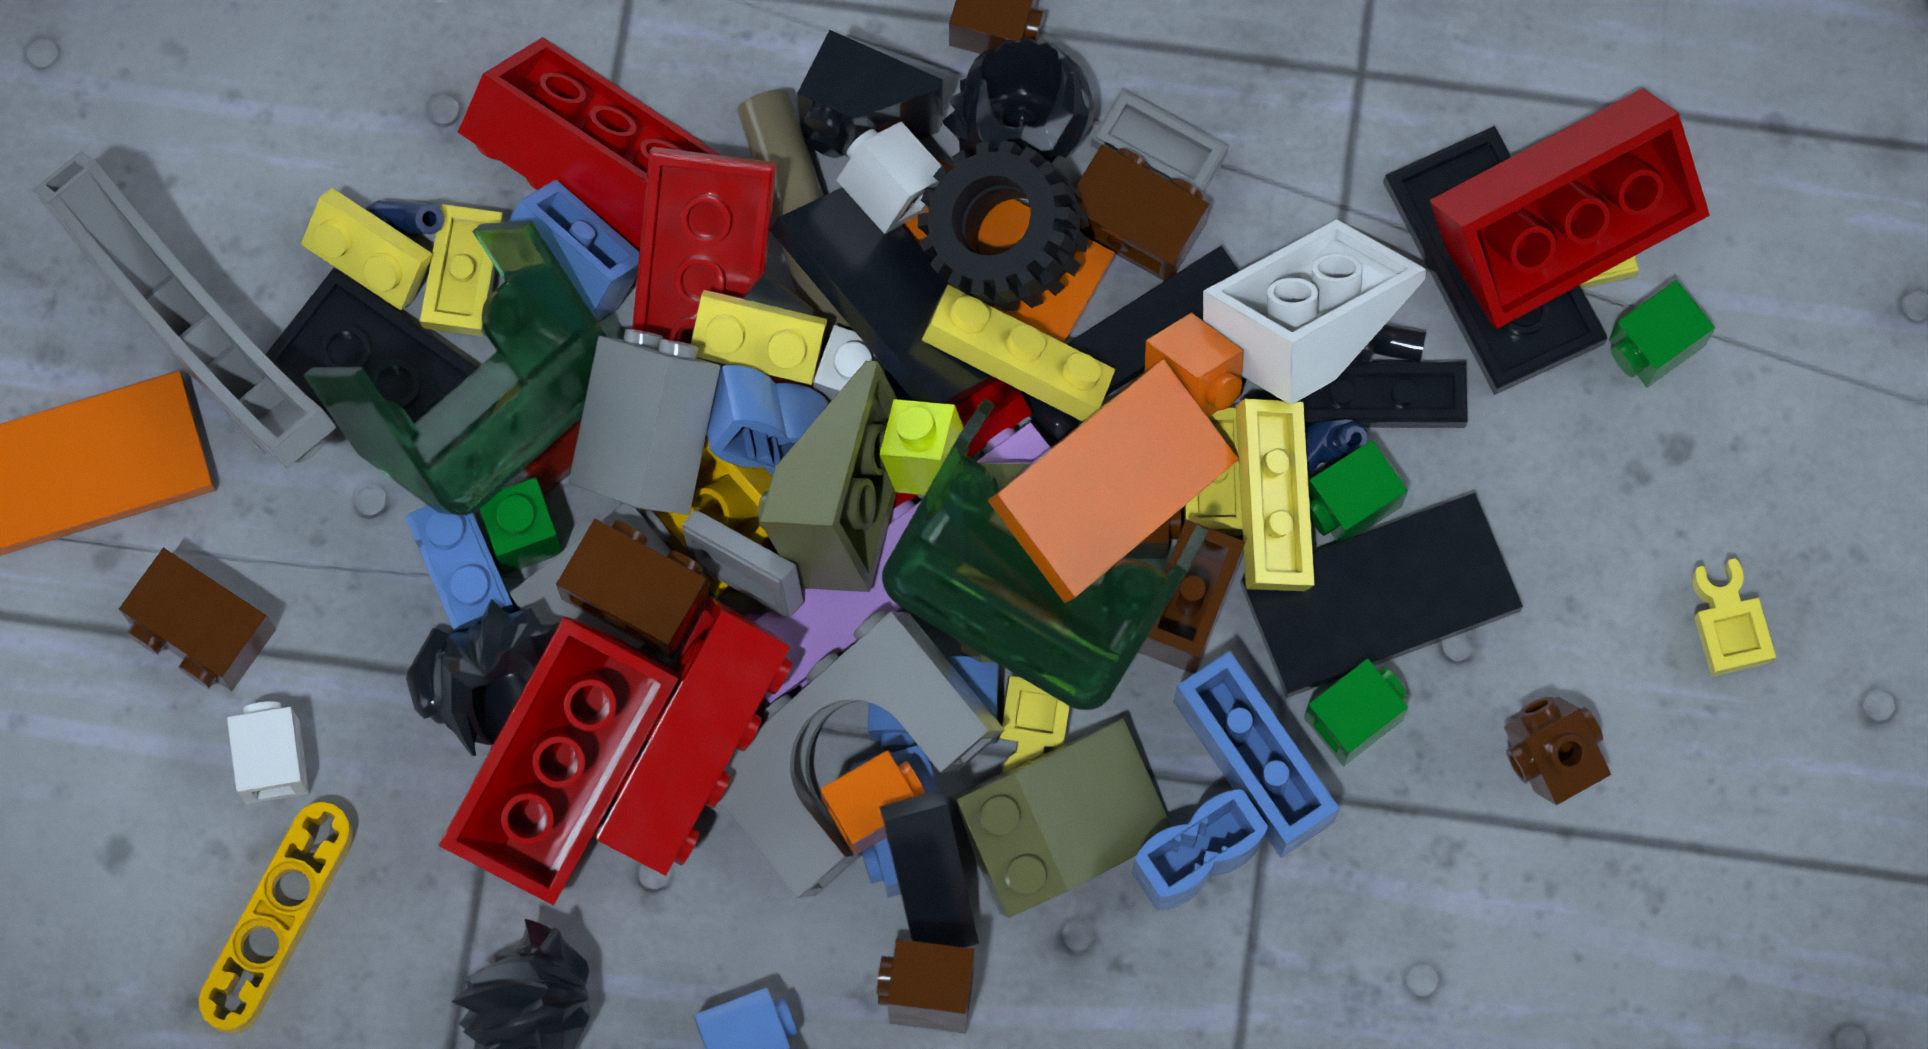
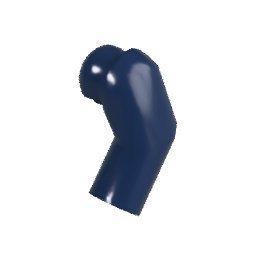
[365,200,444,235]
[1305,419,1369,479]

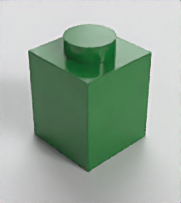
[1609,280,1715,388]
[1308,440,1408,543]
[476,478,562,575]
[1304,658,1408,767]

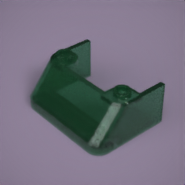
[304,221,607,516]
[882,398,1208,710]

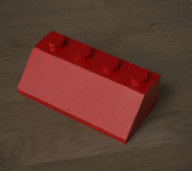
[457,37,723,251]
[1429,88,1710,329]
[594,597,793,876]
[438,616,679,906]

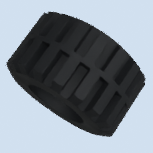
[918,141,1089,312]

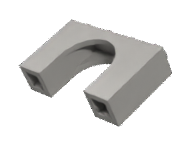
[719,611,1005,898]

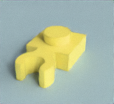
[1692,558,1776,678]
[998,676,1073,773]

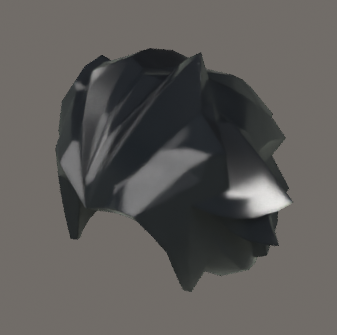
[942,37,1094,164]
[432,599,559,756]
[451,919,590,1049]

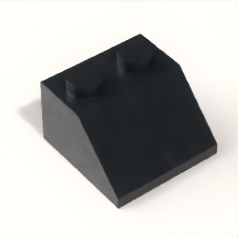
[797,30,943,158]

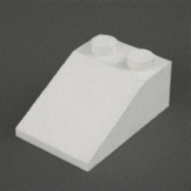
[1203,219,1426,405]

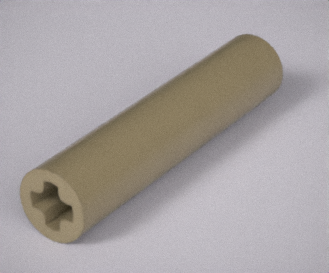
[737,90,855,349]

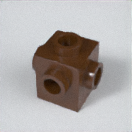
[1504,697,1611,805]

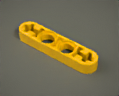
[198,802,354,1035]

